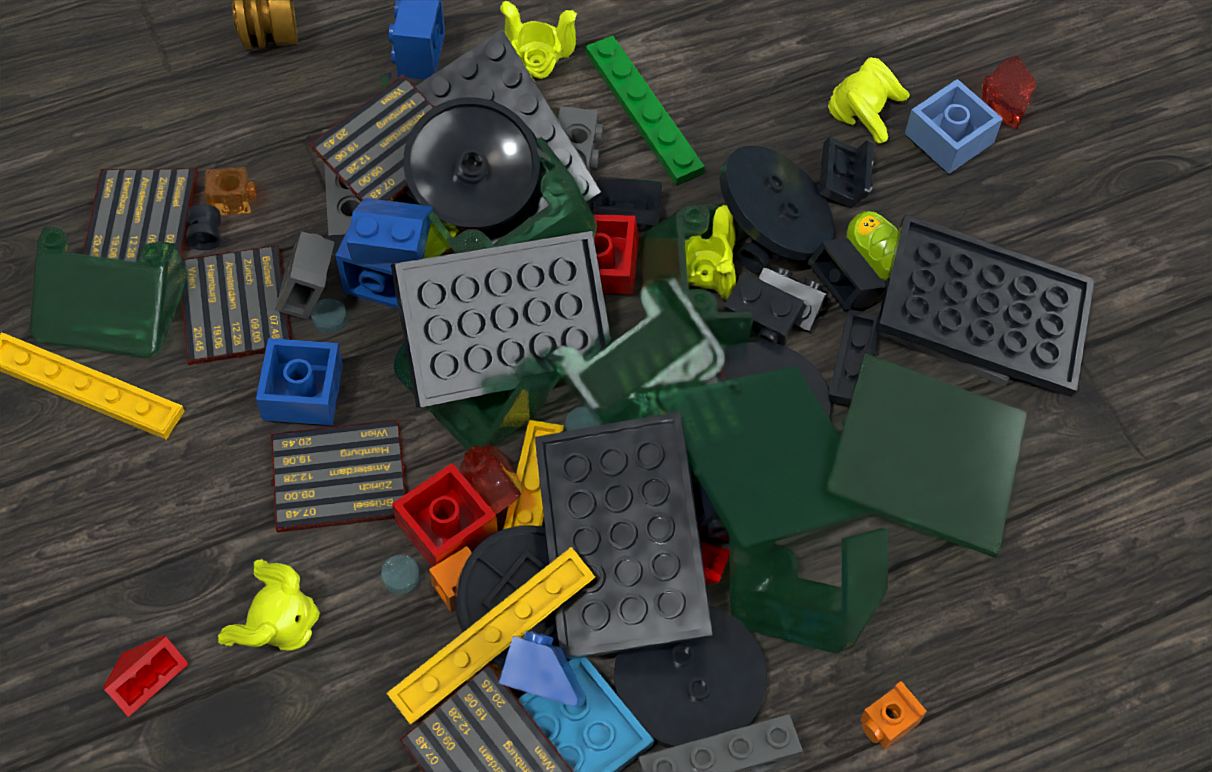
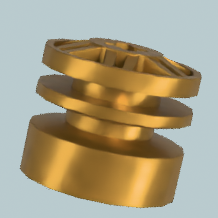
[232,0,298,50]

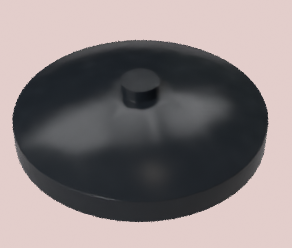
[403,97,540,231]

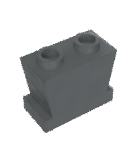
[275,231,335,320]

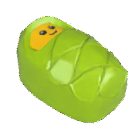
[846,211,898,280]

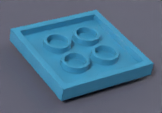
[517,657,654,772]

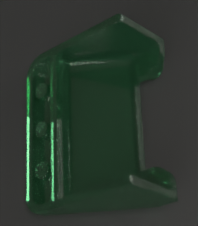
[29,226,188,358]
[546,275,724,425]

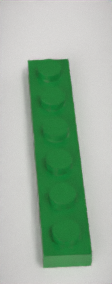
[586,35,705,186]

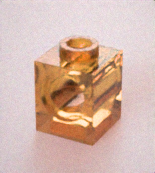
[205,167,257,215]

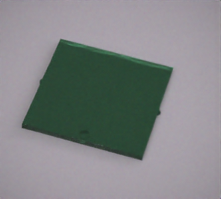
[825,353,1027,558]
[655,366,883,552]

